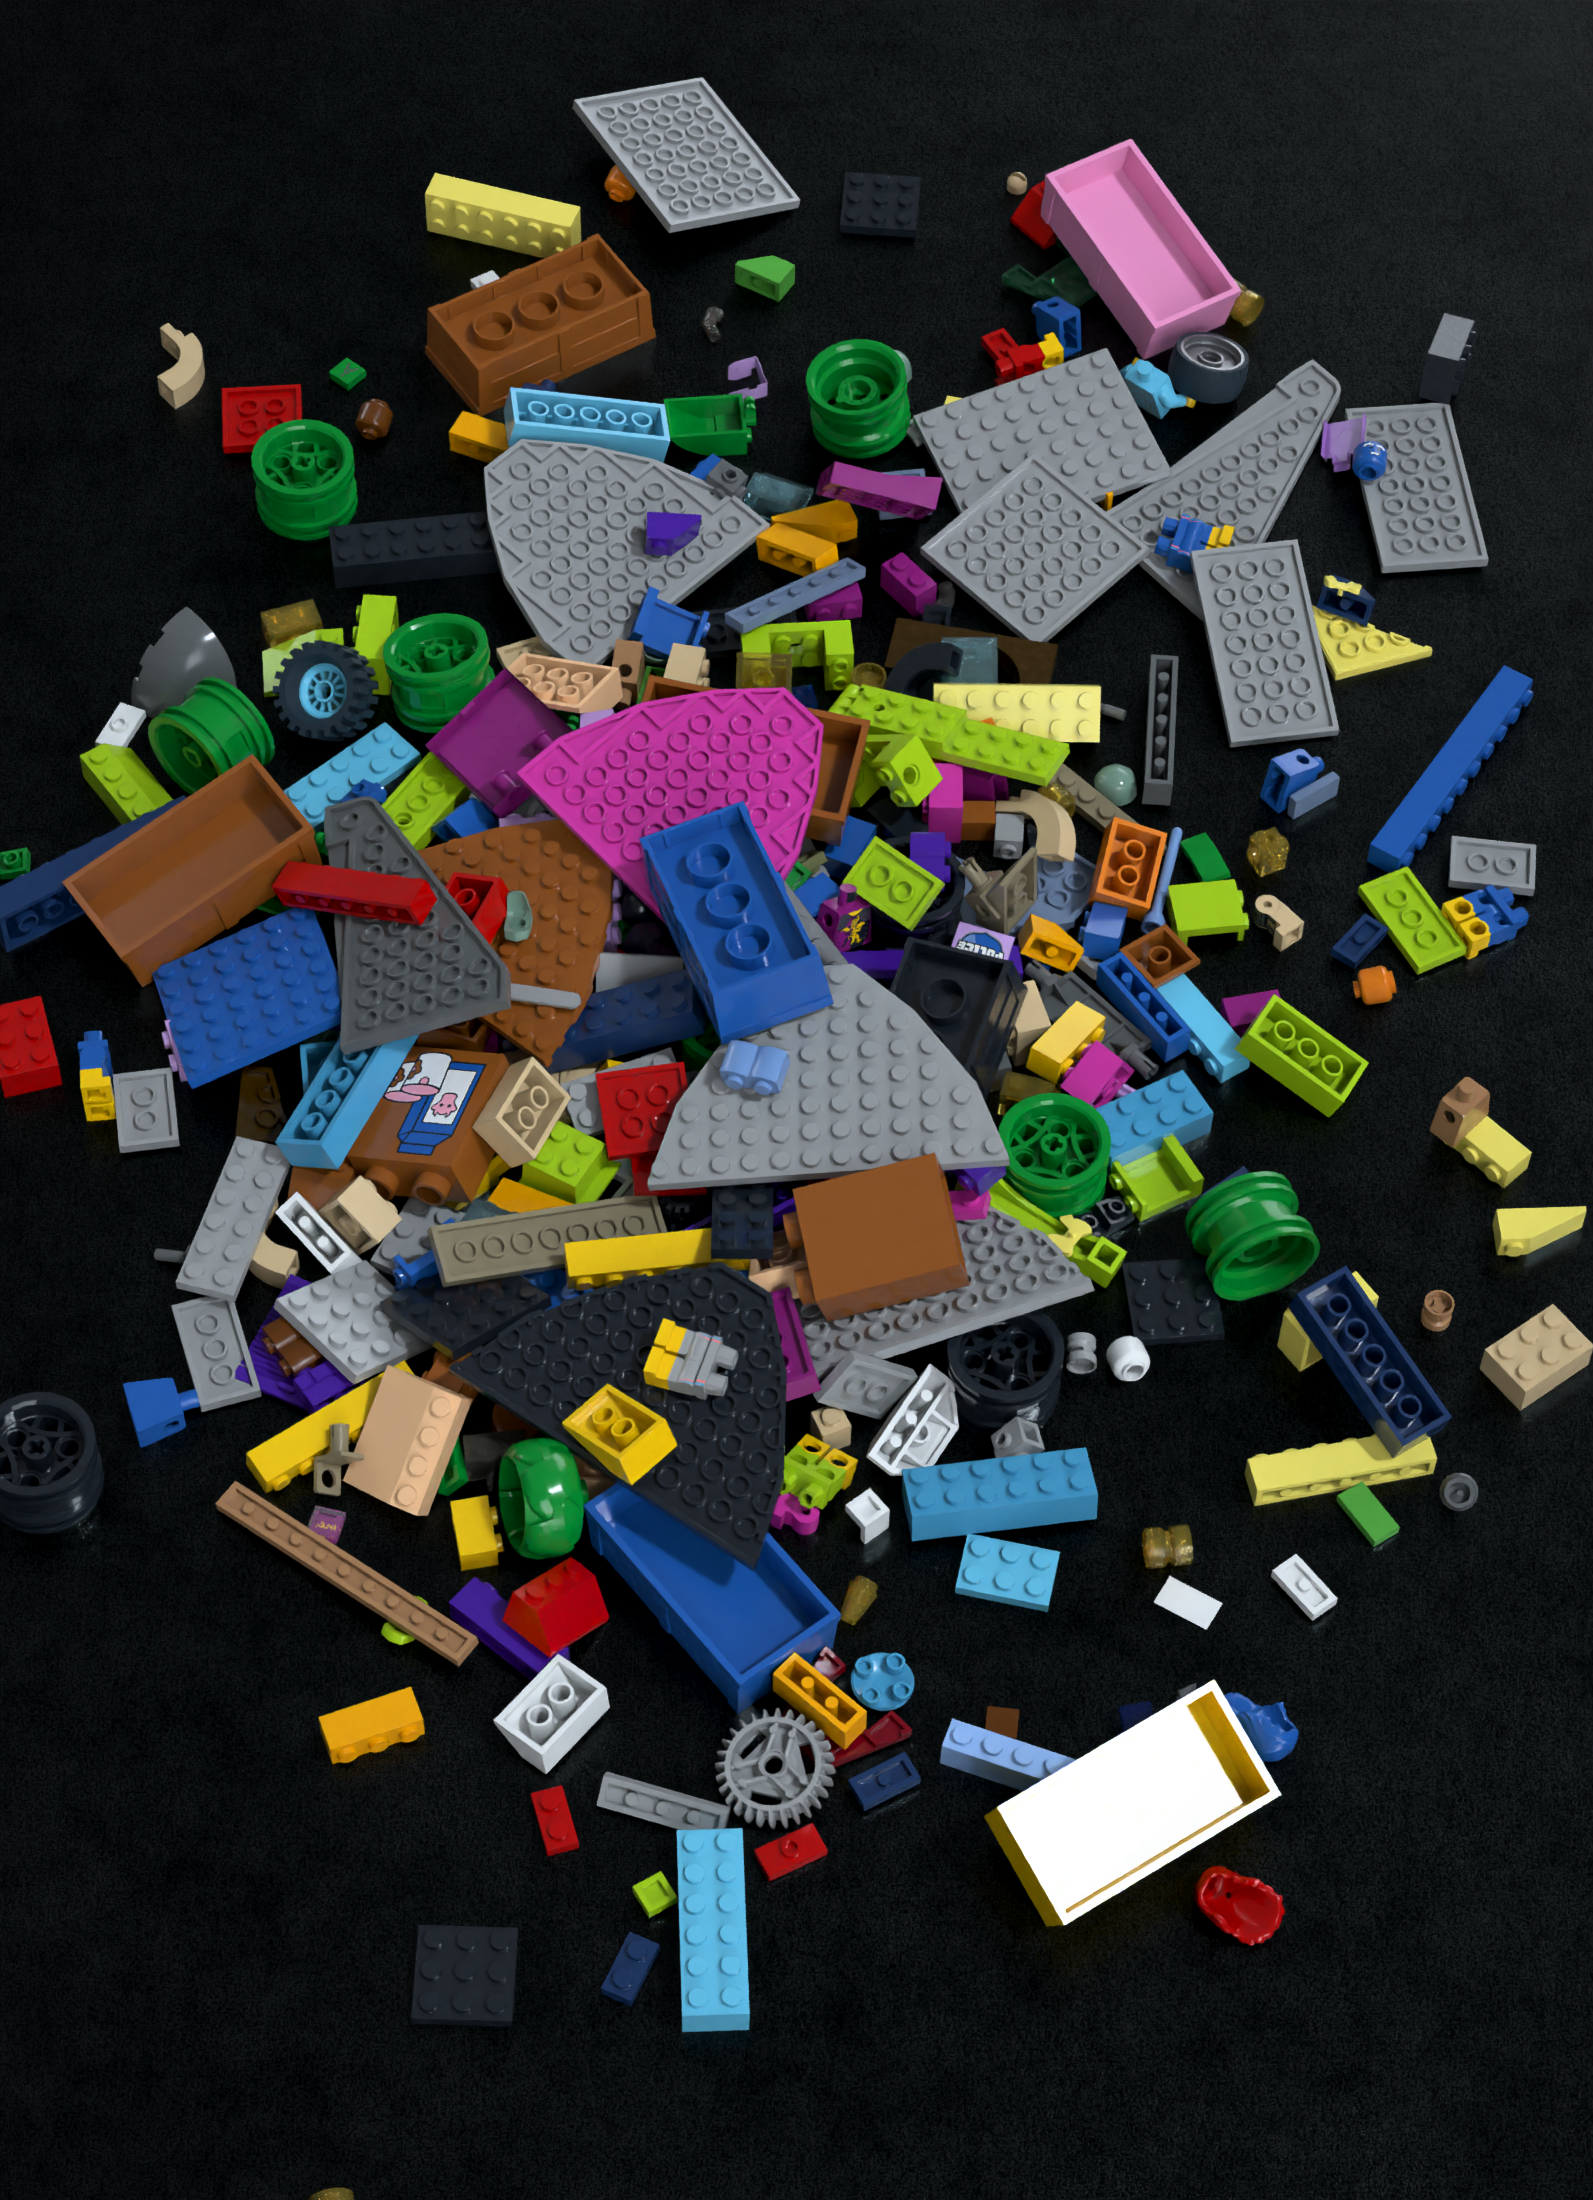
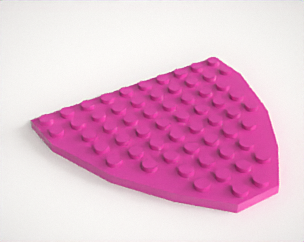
[517,687,824,923]

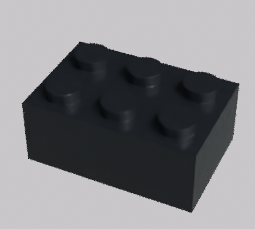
[1418,313,1477,405]

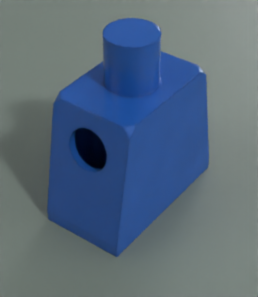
[1031,297,1082,358]
[1260,749,1324,813]
[431,797,500,843]
[123,1377,200,1448]

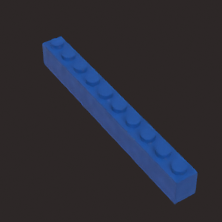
[1367,665,1534,873]

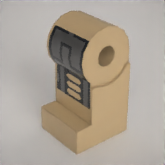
[1253,895,1304,952]

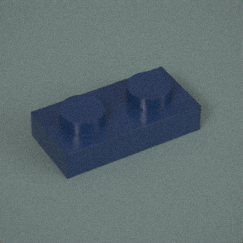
[1331,913,1388,970]
[848,1752,921,1811]
[601,1932,660,2006]

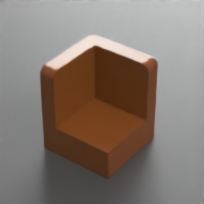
[961,801,996,841]

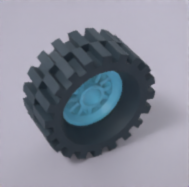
[273,640,379,742]

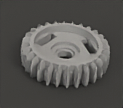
[715,1708,835,1830]

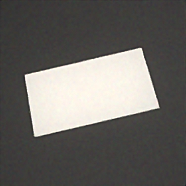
[1154,1576,1223,1630]

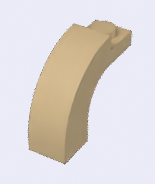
[157,323,205,409]
[995,790,1076,862]
[249,1198,300,1289]

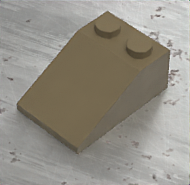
[976,847,1037,935]

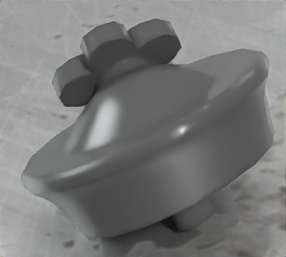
[1440,1473,1478,1511]

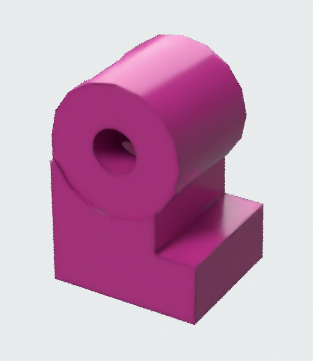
[770,1493,820,1535]

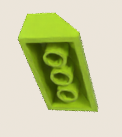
[80,743,173,825]

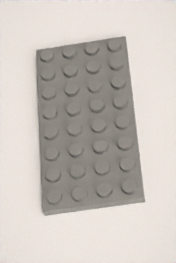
[1344,403,1488,573]
[1190,539,1339,747]

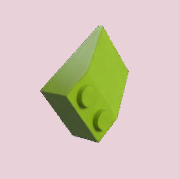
[262,628,344,697]

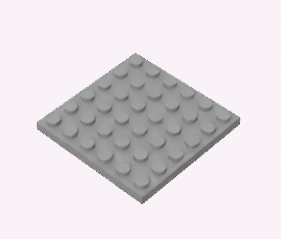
[921,453,1150,642]

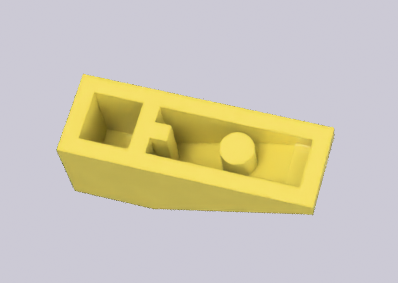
[1492,1206,1587,1257]

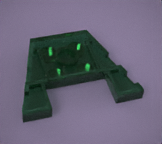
[1001,237,1098,308]

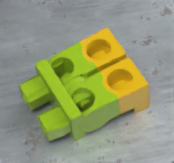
[780,1434,858,1509]

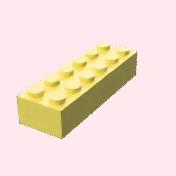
[425,173,581,258]
[932,683,1101,742]

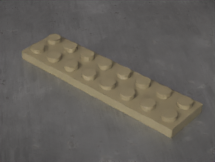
[427,1195,667,1287]

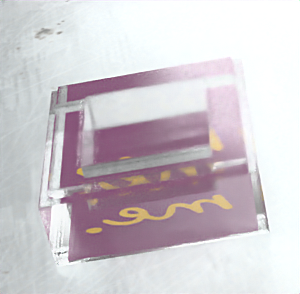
[308,1505,346,1544]

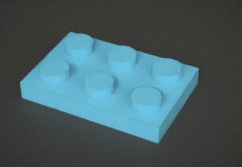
[955,1534,1060,1612]

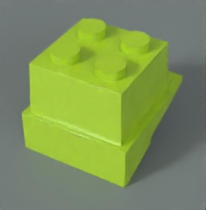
[518,1121,622,1204]

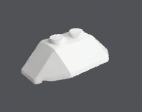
[866,1364,959,1476]

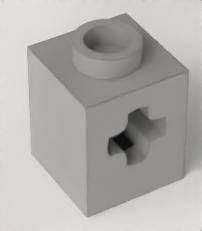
[993,813,1024,859]

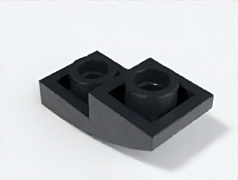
[1073,1195,1135,1238]

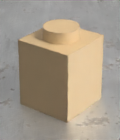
[810,1405,851,1452]

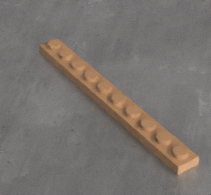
[215,1481,479,1667]

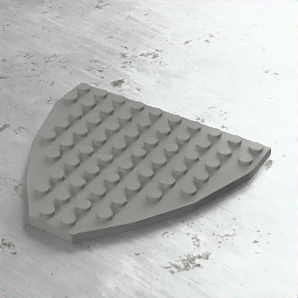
[483,439,770,665]

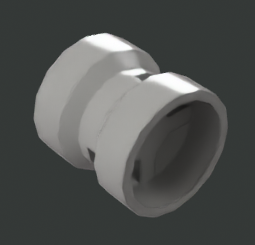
[1066,1332,1097,1374]

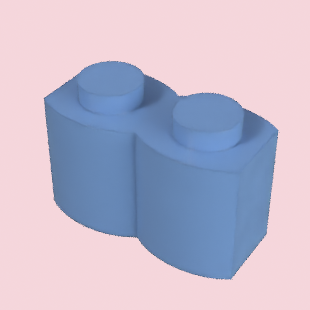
[719,1040,790,1095]

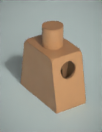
[612,639,645,710]
[1430,1077,1490,1148]

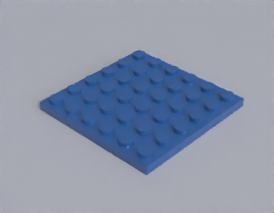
[152,907,342,1089]

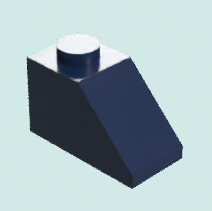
[1317,574,1376,626]

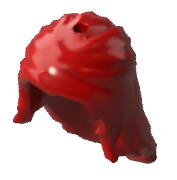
[1193,1866,1285,1946]

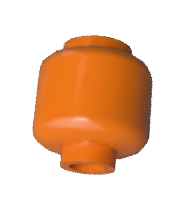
[604,165,637,202]
[1353,966,1397,1005]

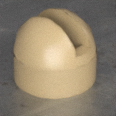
[1007,172,1027,195]

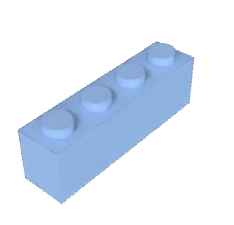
[940,1719,1076,1791]

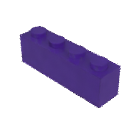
[449,1577,570,1681]

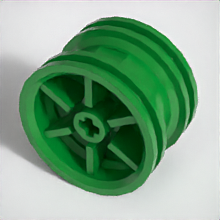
[806,339,911,459]
[1184,1171,1320,1301]

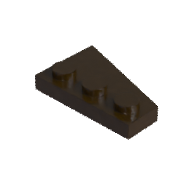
[235,1065,288,1146]

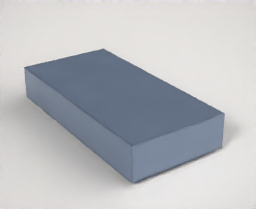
[1287,772,1340,820]

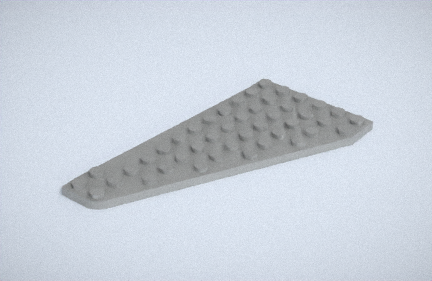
[1106,359,1341,621]

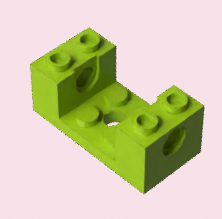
[740,620,854,691]
[851,734,943,807]

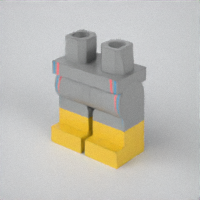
[643,1318,738,1400]

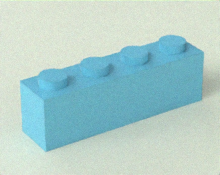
[1155,973,1250,1083]

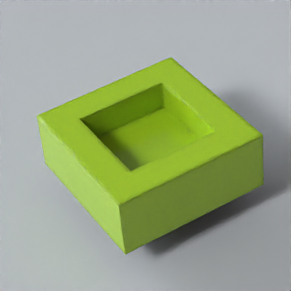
[632,1871,678,1918]

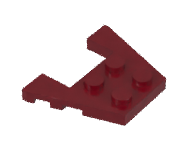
[782,1646,912,1768]

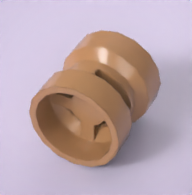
[1421,1290,1455,1331]

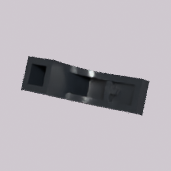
[884,642,963,697]

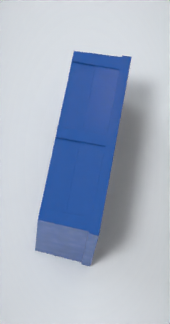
[639,801,834,1045]
[583,1483,841,1714]

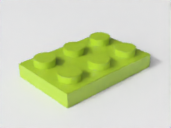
[842,836,945,932]

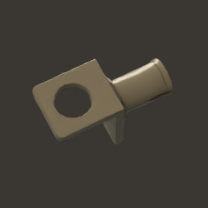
[958,857,1004,922]
[314,1423,364,1496]

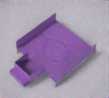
[1321,412,1369,472]

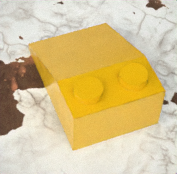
[562,1383,678,1486]

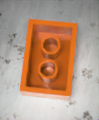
[1087,817,1167,921]

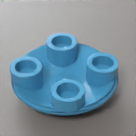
[851,1653,914,1711]

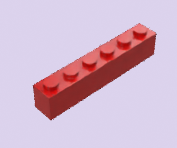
[272,861,437,926]

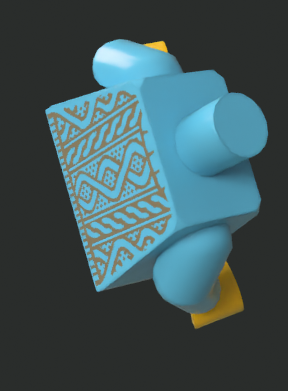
[1119,357,1197,419]

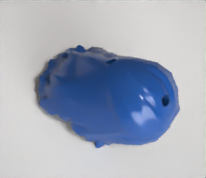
[1223,1692,1299,1762]

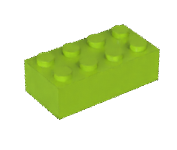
[1234,994,1369,1118]

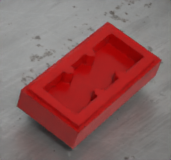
[754,1823,828,1881]

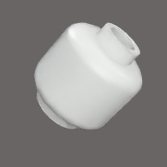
[1106,1336,1150,1381]

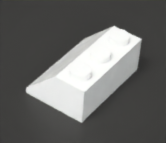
[494,1654,610,1774]

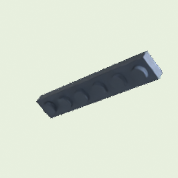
[725,557,866,634]

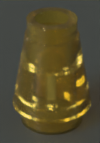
[840,1576,878,1625]

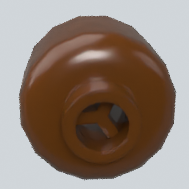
[355,399,393,440]

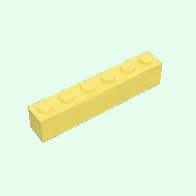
[1245,1434,1437,1506]

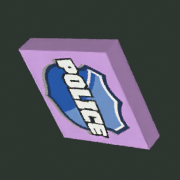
[951,921,1015,960]

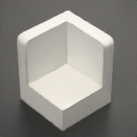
[845,1488,890,1544]

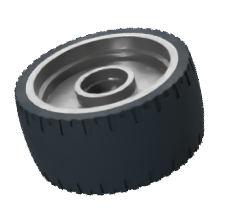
[1168,332,1249,404]

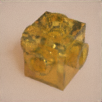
[1247,827,1289,877]

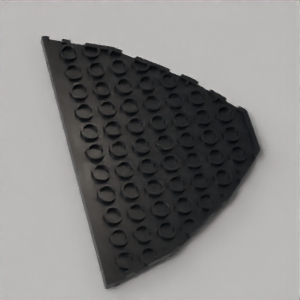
[449,1262,787,1571]

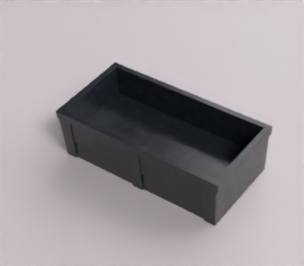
[889,937,1028,1191]

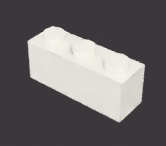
[275,1192,363,1274]

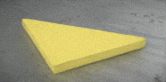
[1312,605,1433,681]

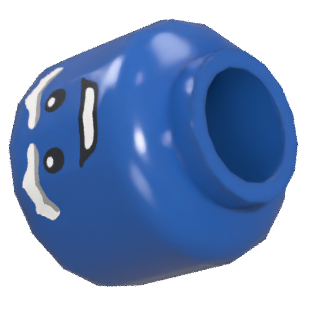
[1352,441,1388,481]

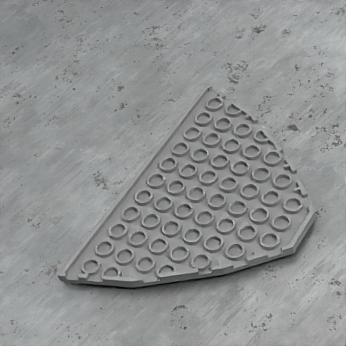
[648,964,1010,1191]
[794,1206,1094,1380]

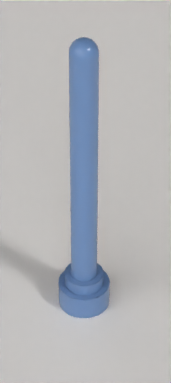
[1141,827,1183,934]

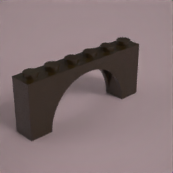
[883,618,1058,684]

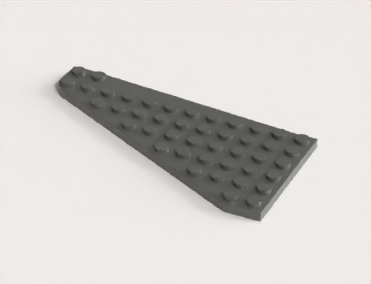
[324,796,511,1055]

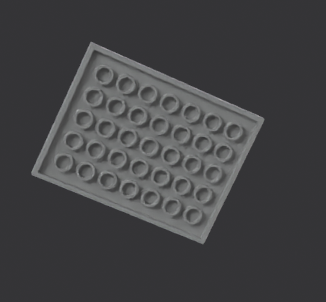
[572,77,800,233]
[913,348,1171,514]

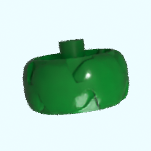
[499,1438,589,1560]

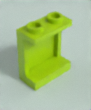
[1165,879,1249,946]
[1109,1134,1204,1222]

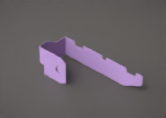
[724,356,768,402]

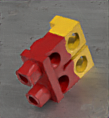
[994,332,1064,387]

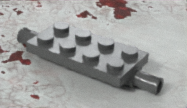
[1024,959,1159,1080]

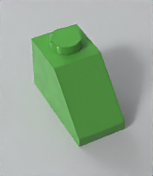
[735,255,795,302]

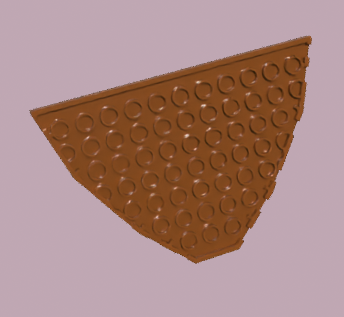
[331,819,614,1068]

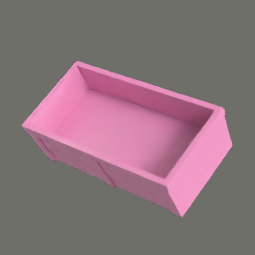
[1040,139,1242,360]

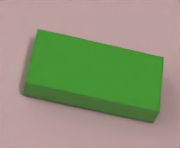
[1336,1481,1400,1547]

